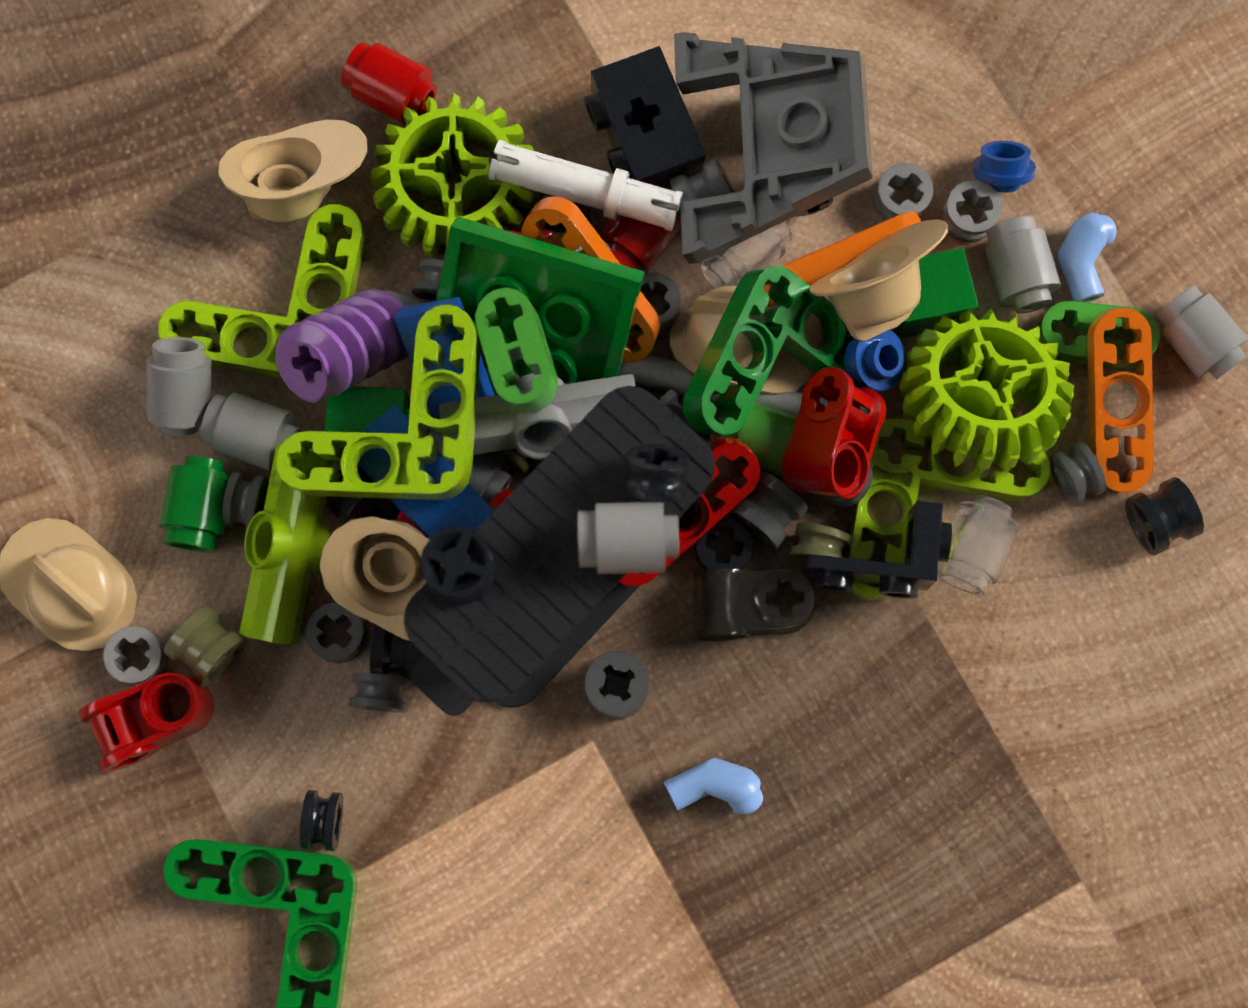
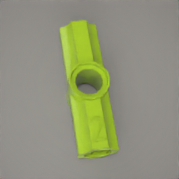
[239,443,334,645]

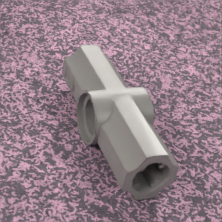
[439,373,635,460]

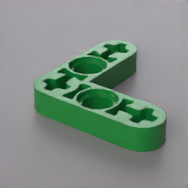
[683,266,862,436]
[163,839,357,1008]

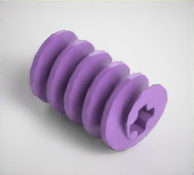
[276,288,408,403]

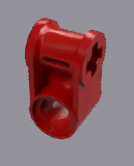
[782,367,887,499]
[78,672,215,773]

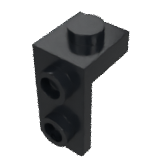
[800,500,952,599]

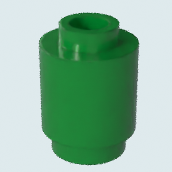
[159,456,231,553]

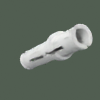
[489,140,683,231]

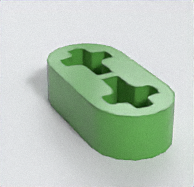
[475,288,558,414]
[1037,301,1160,370]

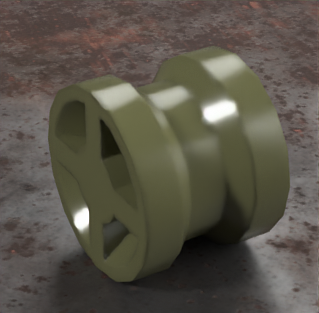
[164,605,247,688]

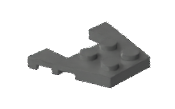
[674,32,873,264]

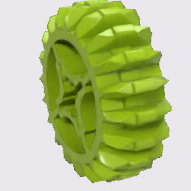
[370,92,535,258]
[899,308,1075,474]

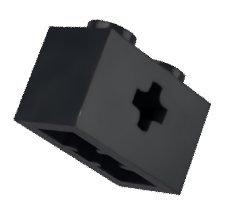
[584,46,706,190]

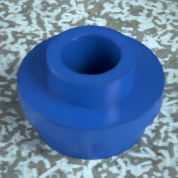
[973,141,1036,193]
[844,330,905,391]

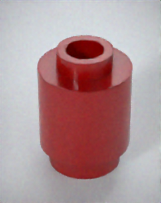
[341,42,437,125]
[599,208,681,274]

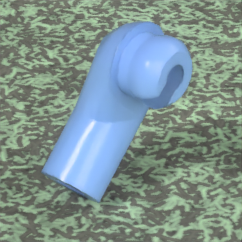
[1058,212,1117,303]
[663,758,763,815]

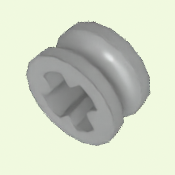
[874,163,933,220]
[942,180,1002,242]
[103,626,168,686]

